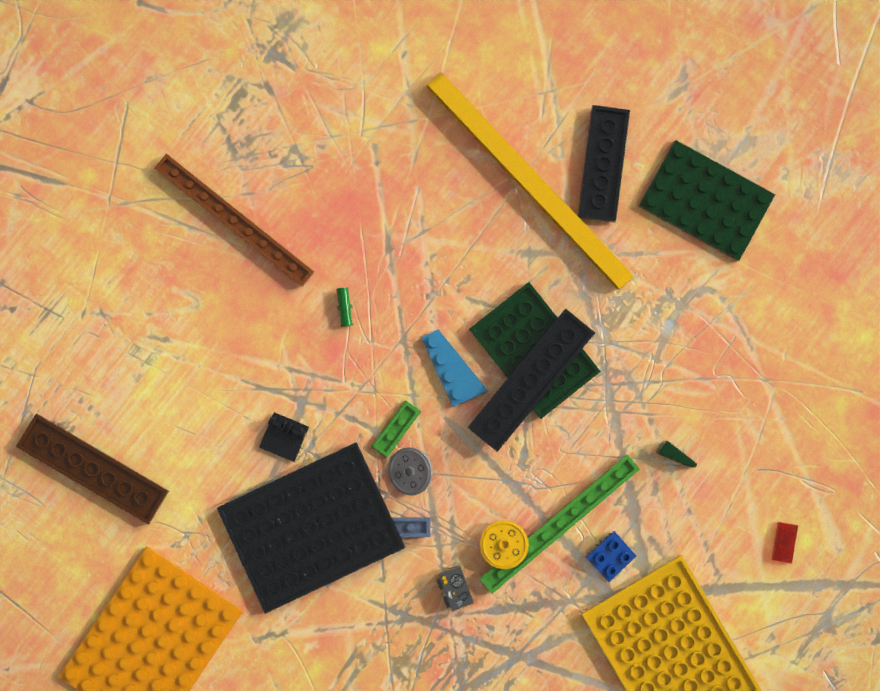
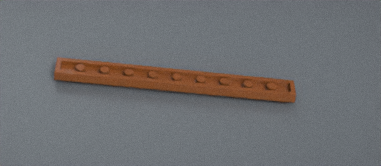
[154,154,315,287]

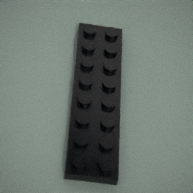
[467,308,595,452]

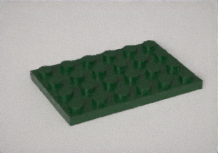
[638,140,776,261]
[469,282,601,419]

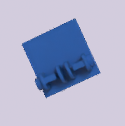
[586,531,636,582]

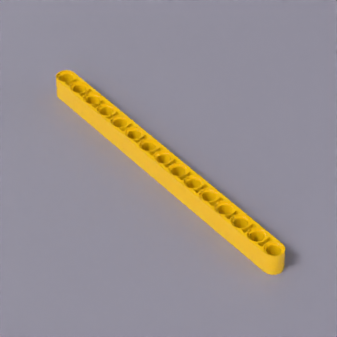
[426,72,634,290]

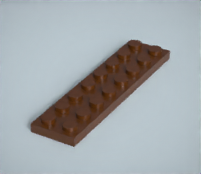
[16,413,169,525]

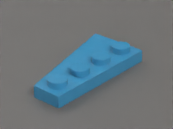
[421,329,488,407]

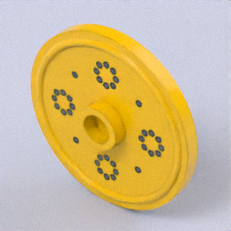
[480,520,529,569]

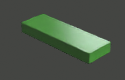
[371,401,421,458]

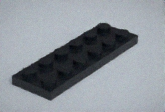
[578,105,630,223]

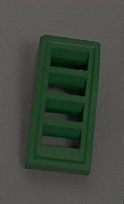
[656,441,697,468]

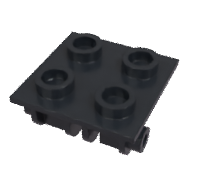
[259,412,309,462]

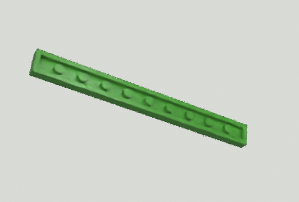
[480,454,640,594]

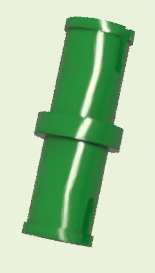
[336,287,353,327]

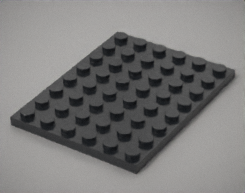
[217,442,406,614]

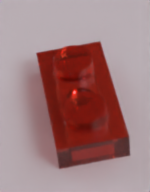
[771,522,798,564]

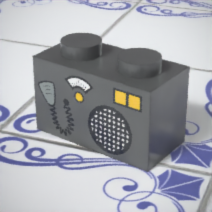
[436,565,474,612]

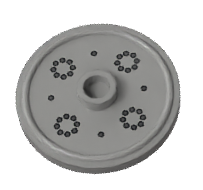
[388,447,433,496]

